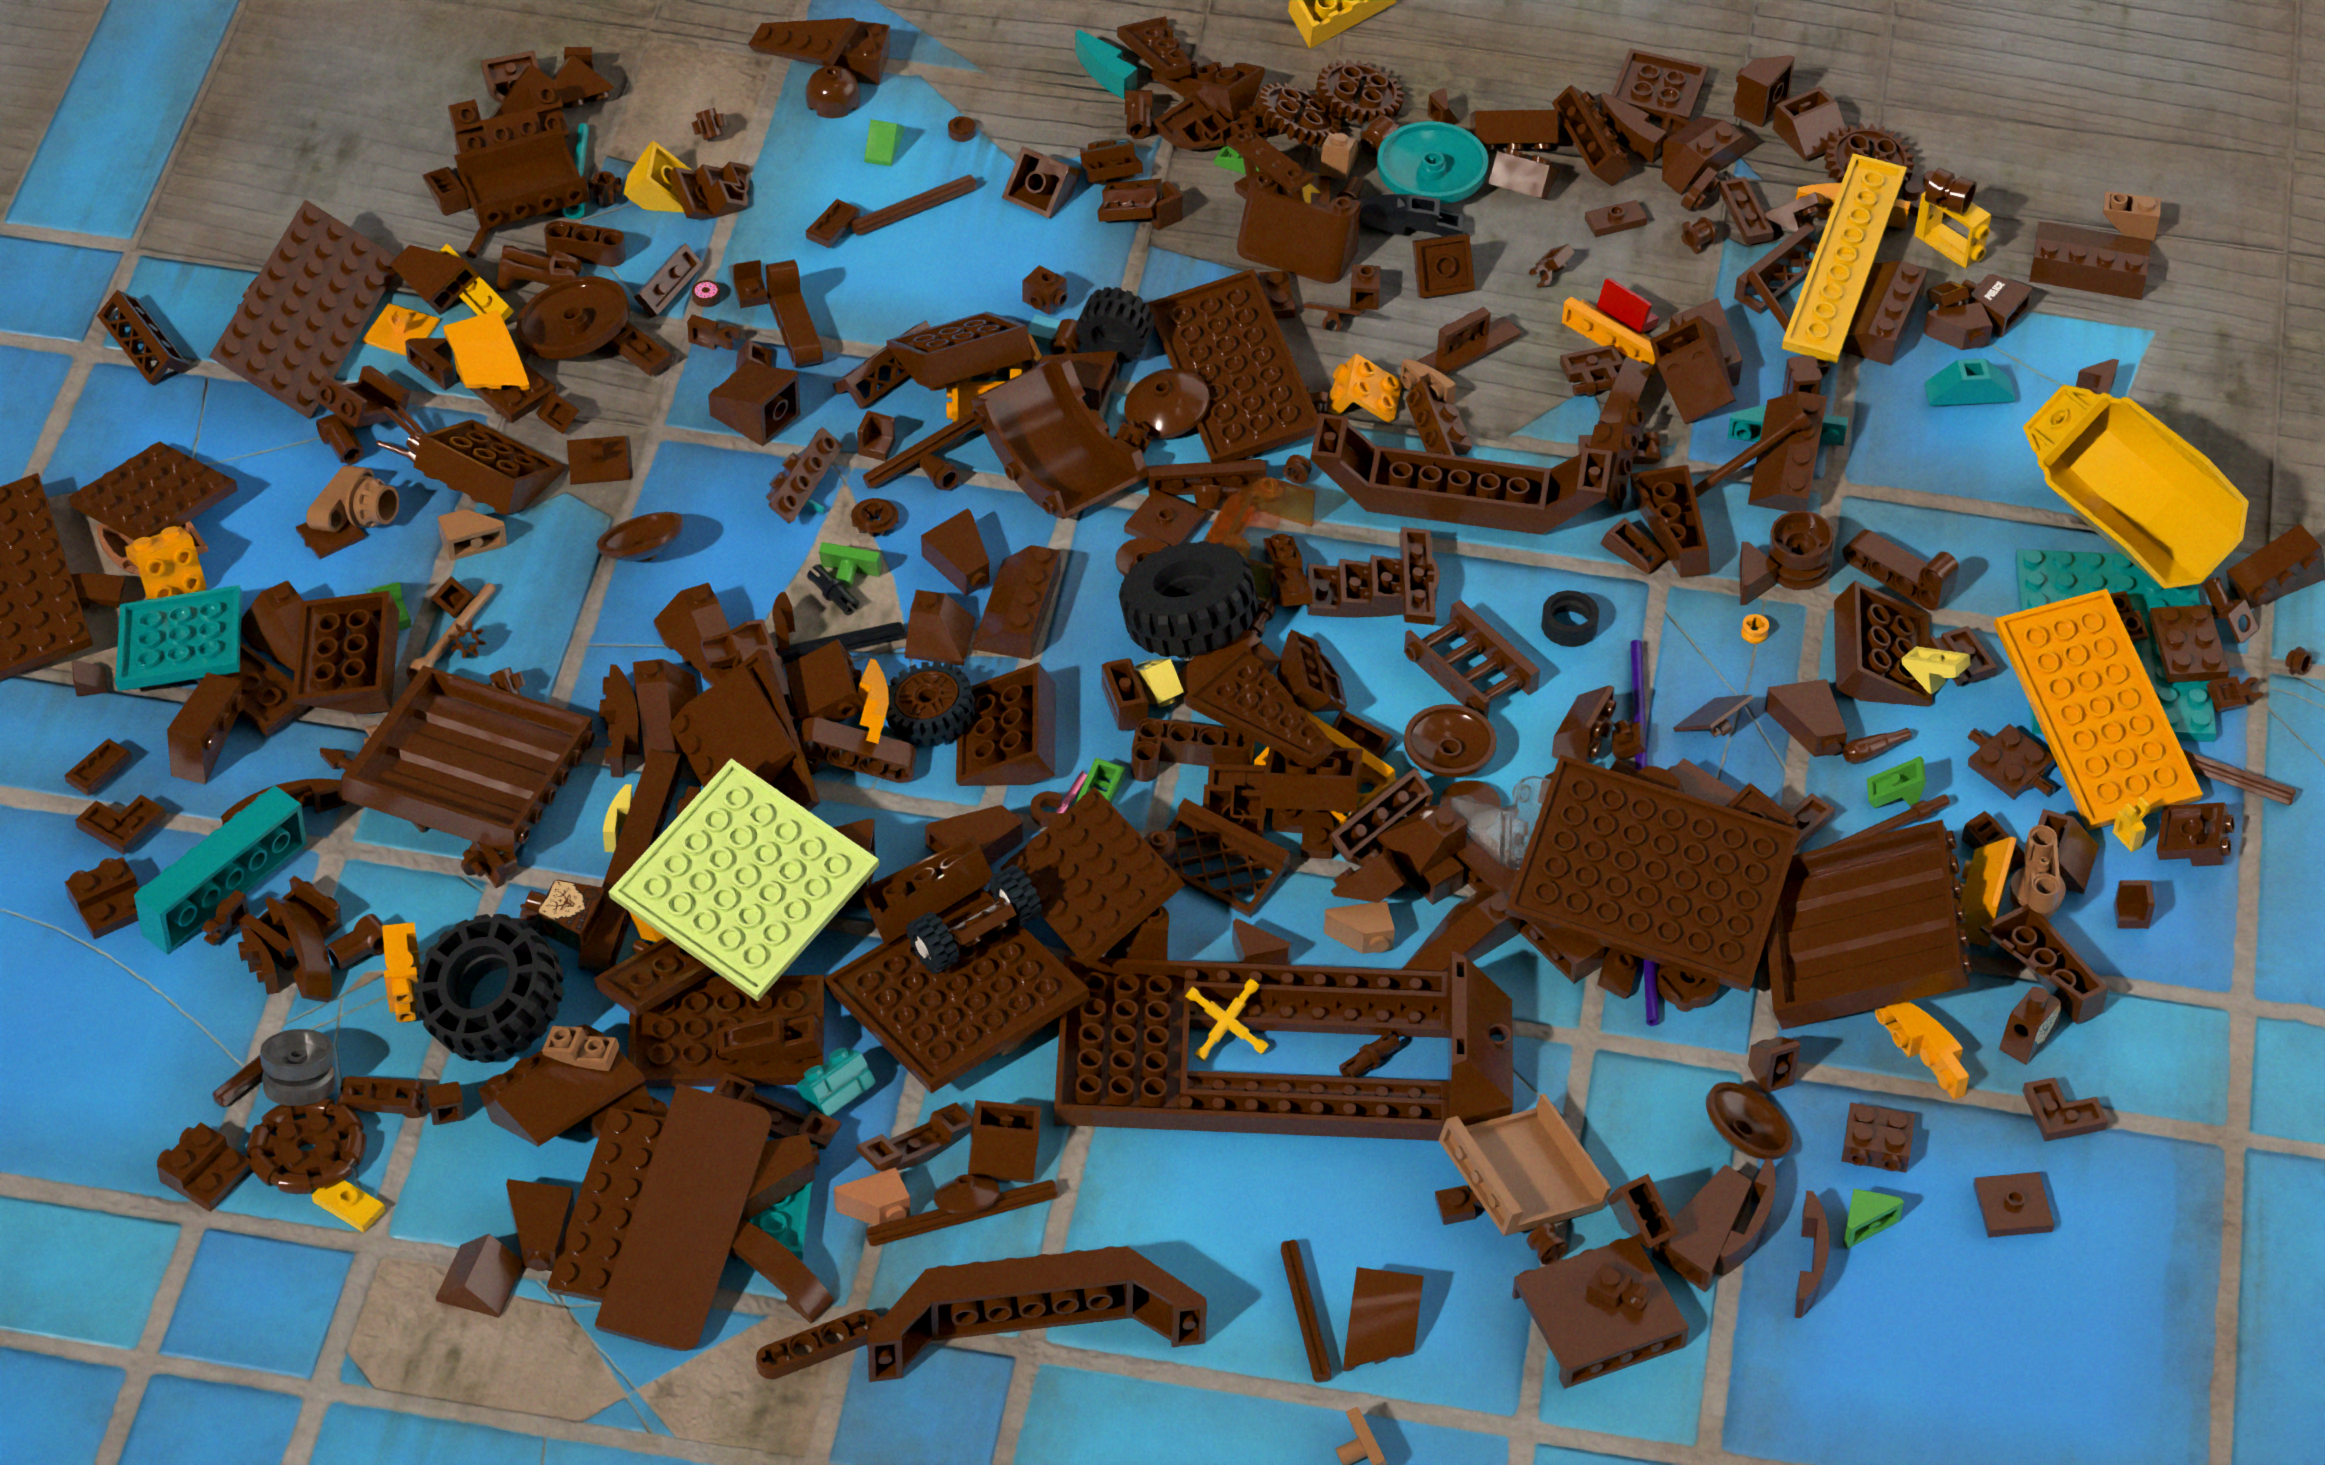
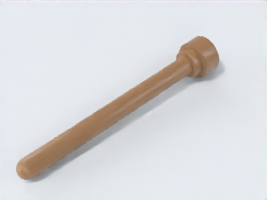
[406,583,496,681]

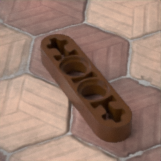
[756,1309,880,1379]

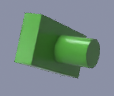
[819,542,882,588]

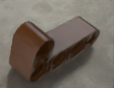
[766,259,823,368]
[1842,529,1959,610]
[797,717,917,783]
[1131,718,1255,782]

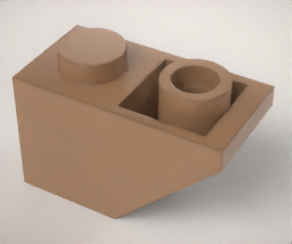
[2103,191,2161,242]

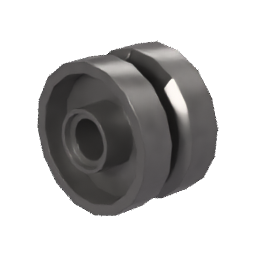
[260,1029,336,1106]

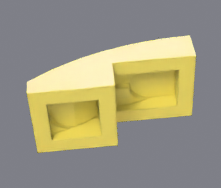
[603,784,633,852]

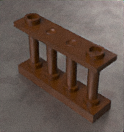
[1226,127,1315,202]
[1404,600,1540,720]

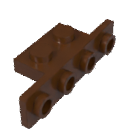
[1417,307,1521,375]
[1406,380,1472,456]
[1589,398,1644,511]
[766,427,843,524]

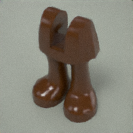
[497,245,582,292]

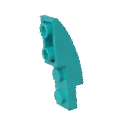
[1727,405,1848,446]

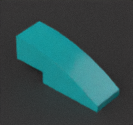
[1075,29,1138,99]

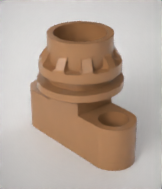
[306,465,399,532]
[2010,825,2066,920]

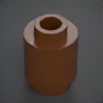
[1050,319,1082,355]

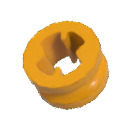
[1741,614,1769,644]

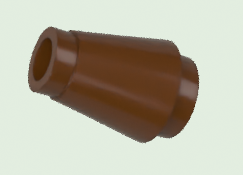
[919,453,959,491]

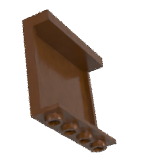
[454,127,590,230]
[1512,1236,1689,1389]

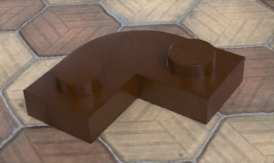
[1272,809,1334,859]

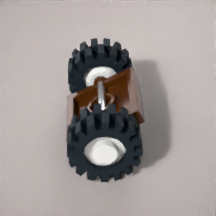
[906,865,1042,974]

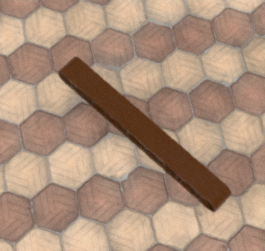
[578,749,683,973]

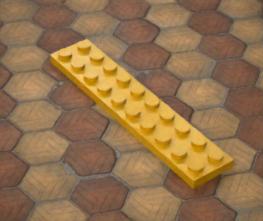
[1781,153,1907,364]

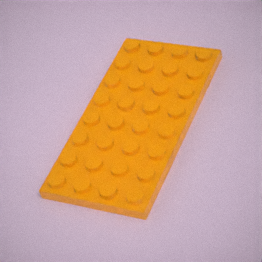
[1994,589,2203,831]

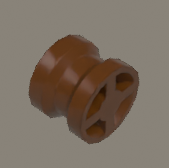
[1527,1222,1569,1265]

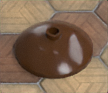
[1124,368,1210,439]
[597,512,684,562]
[1404,704,1497,777]
[1706,1082,1793,1160]

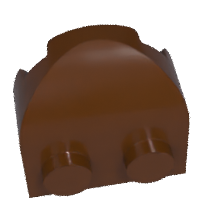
[481,50,541,102]
[1080,139,1143,184]

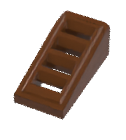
[422,167,469,216]
[1600,517,1668,574]
[1961,811,2025,874]

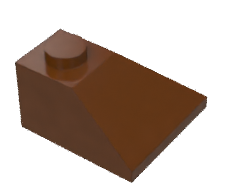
[905,590,976,666]
[1377,804,1468,877]

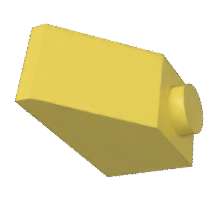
[1134,658,1184,708]

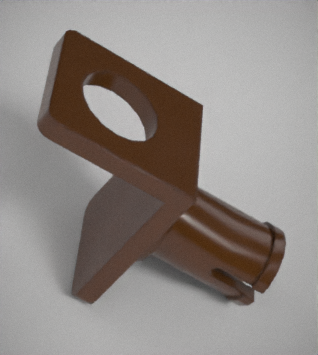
[2202,577,2258,643]

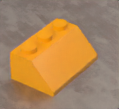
[1958,837,2017,947]

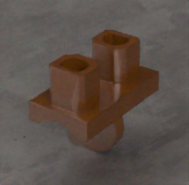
[461,841,517,888]

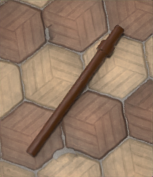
[1824,794,1950,848]

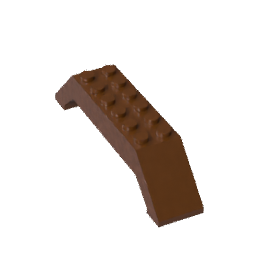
[1311,413,1612,535]
[867,1246,1207,1382]

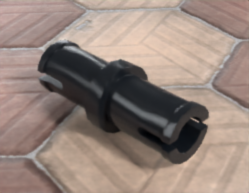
[807,564,860,616]

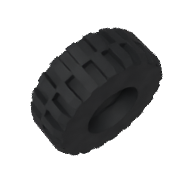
[1119,541,1258,658]
[415,914,564,1063]

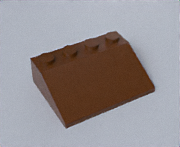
[2029,221,2150,300]
[1842,261,1928,366]
[886,311,1032,391]
[413,419,565,515]
[1834,581,1932,707]
[292,591,400,714]
[956,662,1056,786]
[669,666,797,787]
[478,1024,645,1147]

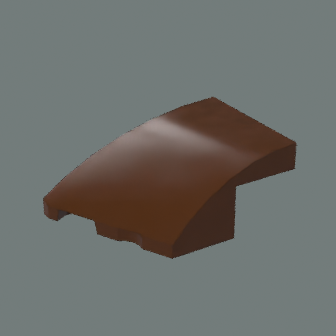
[1151,95,1242,150]
[668,161,749,219]
[1203,764,1268,838]
[1343,1267,1424,1371]

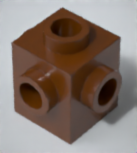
[1022,265,1068,315]

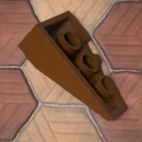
[241,580,303,671]
[653,582,733,686]
[1401,891,1520,972]

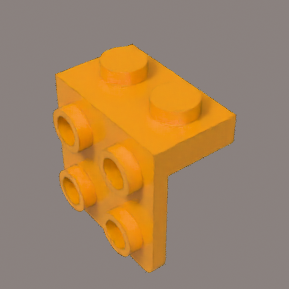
[1328,353,1402,423]
[125,526,206,600]

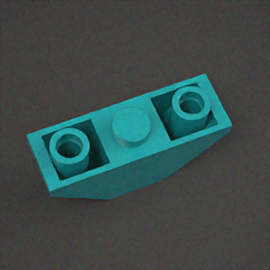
[1924,359,2015,406]

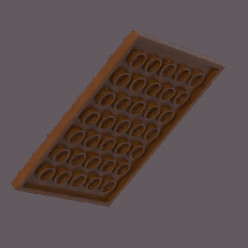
[1505,754,1801,993]

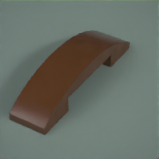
[221,778,346,826]
[265,896,332,1003]
[712,1072,841,1150]
[856,1102,972,1171]
[1716,1158,1776,1276]
[1795,1190,1829,1318]
[729,1218,834,1324]

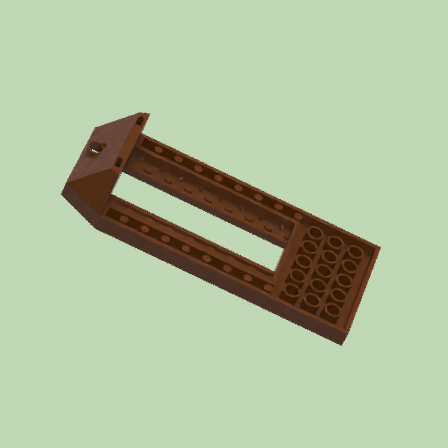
[1054,951,1513,1141]

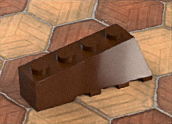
[1979,904,2109,1024]

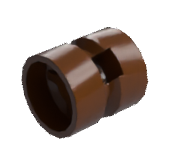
[1925,167,1977,216]

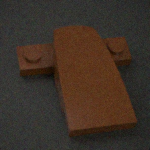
[1306,527,1440,625]

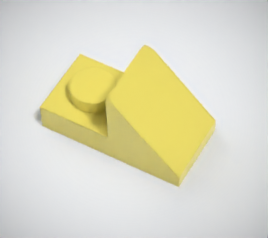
[1901,646,1971,694]

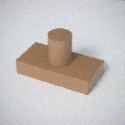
[1335,1406,1387,1465]

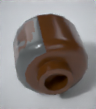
[1360,115,1400,156]

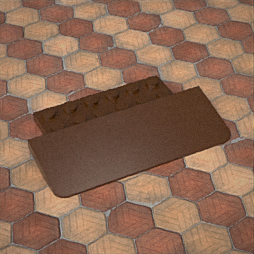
[547,1084,772,1351]

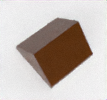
[436,1234,524,1318]

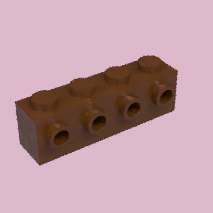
[1552,85,1632,186]

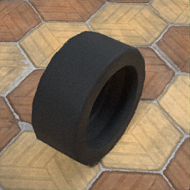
[1541,590,1599,647]

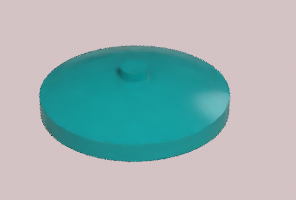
[1377,121,1488,204]

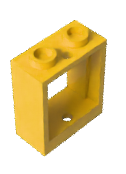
[1914,191,1991,269]

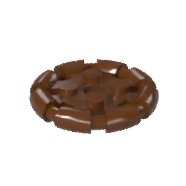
[247,1098,367,1194]

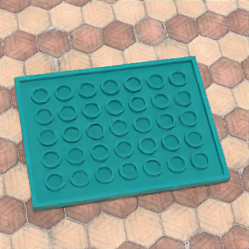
[2015,549,2217,742]

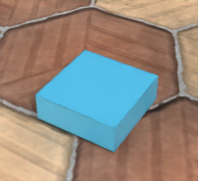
[1027,314,1062,346]

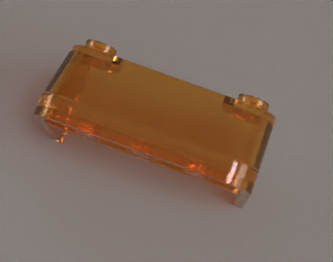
[1203,477,1316,601]

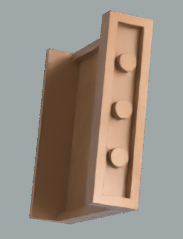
[1438,1094,1611,1236]

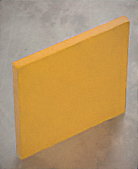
[362,303,440,356]

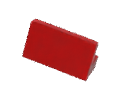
[1596,278,1659,334]

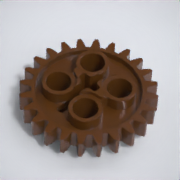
[1315,59,1404,125]
[1255,82,1341,147]
[1824,123,1915,189]

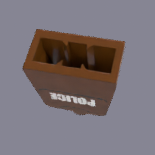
[1962,274,2032,338]

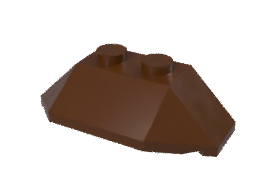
[1662,116,1758,196]
[1276,629,1347,713]
[1328,768,1433,866]

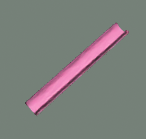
[1056,770,1088,814]

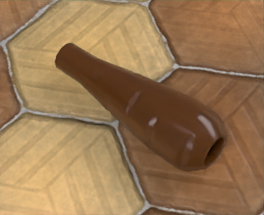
[1843,728,1912,764]

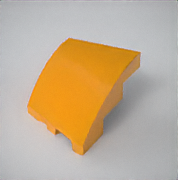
[443,310,530,390]

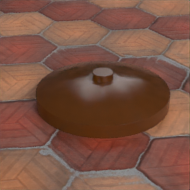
[516,276,630,359]

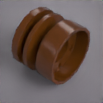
[1768,510,1833,590]

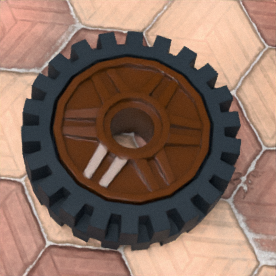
[886,661,976,746]

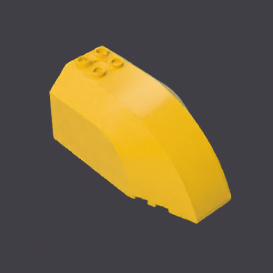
[2023,384,2249,589]

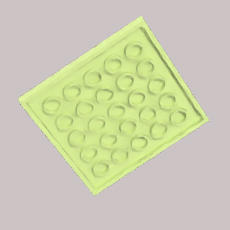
[609,759,879,1001]

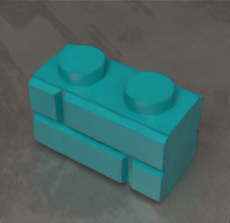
[796,1048,876,1117]

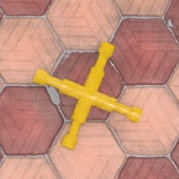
[1185,979,1269,1062]

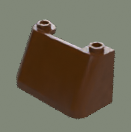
[1237,171,1361,284]
[1104,830,1176,960]

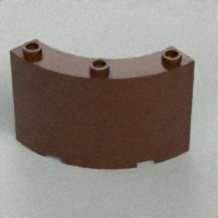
[970,357,1148,519]

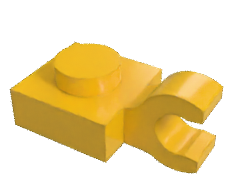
[2113,797,2150,852]

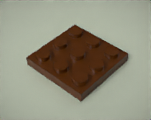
[1611,48,1708,121]

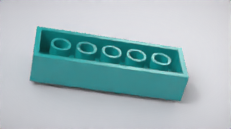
[134,785,308,955]

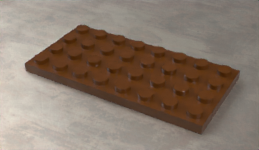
[209,199,396,419]
[1146,268,1319,464]
[0,473,94,680]

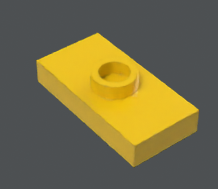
[312,1180,385,1233]

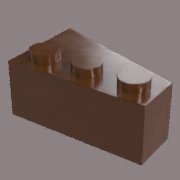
[1669,298,1742,387]
[2226,523,2325,610]

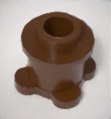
[1681,217,1717,254]

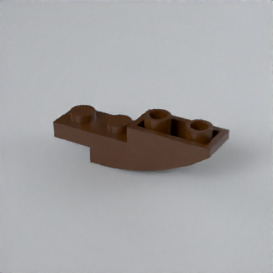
[1263,534,1313,606]
[599,664,640,778]

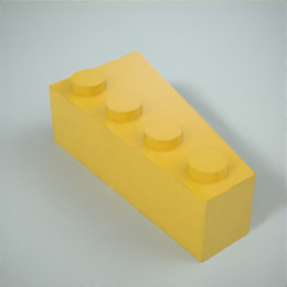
[1288,0,1397,49]

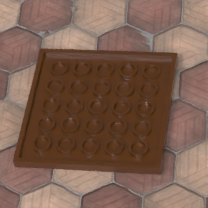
[824,888,1090,1094]

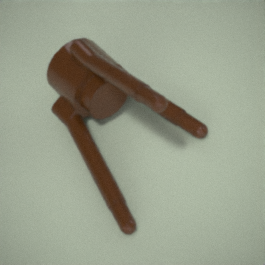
[376,402,427,462]

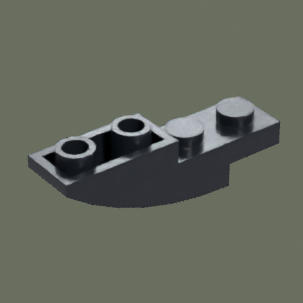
[1356,194,1464,236]

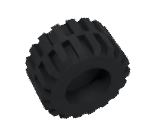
[1076,287,1155,364]

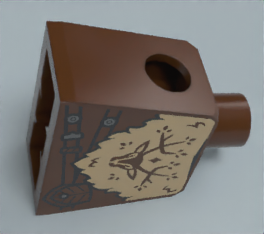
[525,880,606,953]
[1999,987,2062,1065]

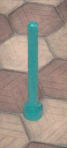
[562,123,589,219]

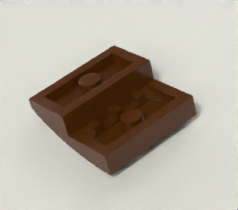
[1097,178,1162,222]

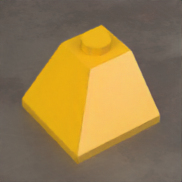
[623,140,691,213]

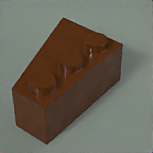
[167,672,245,785]

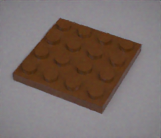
[69,441,238,541]

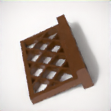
[1166,798,1292,918]

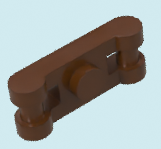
[337,1076,426,1118]

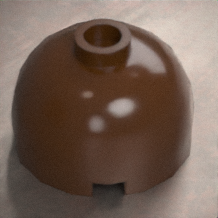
[805,65,860,119]

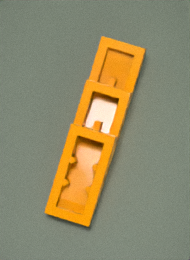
[857,658,889,744]

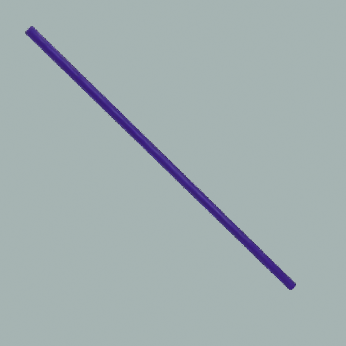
[1630,640,1659,1026]

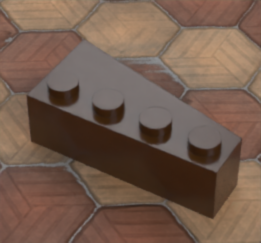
[1630,465,1710,578]
[860,836,993,946]

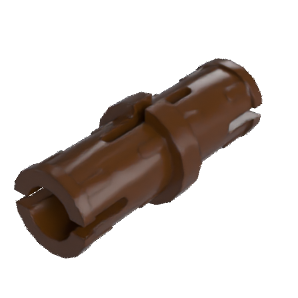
[1339,1031,1400,1078]

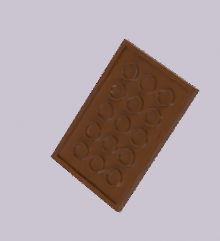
[1000,787,1186,968]
[628,975,824,1088]

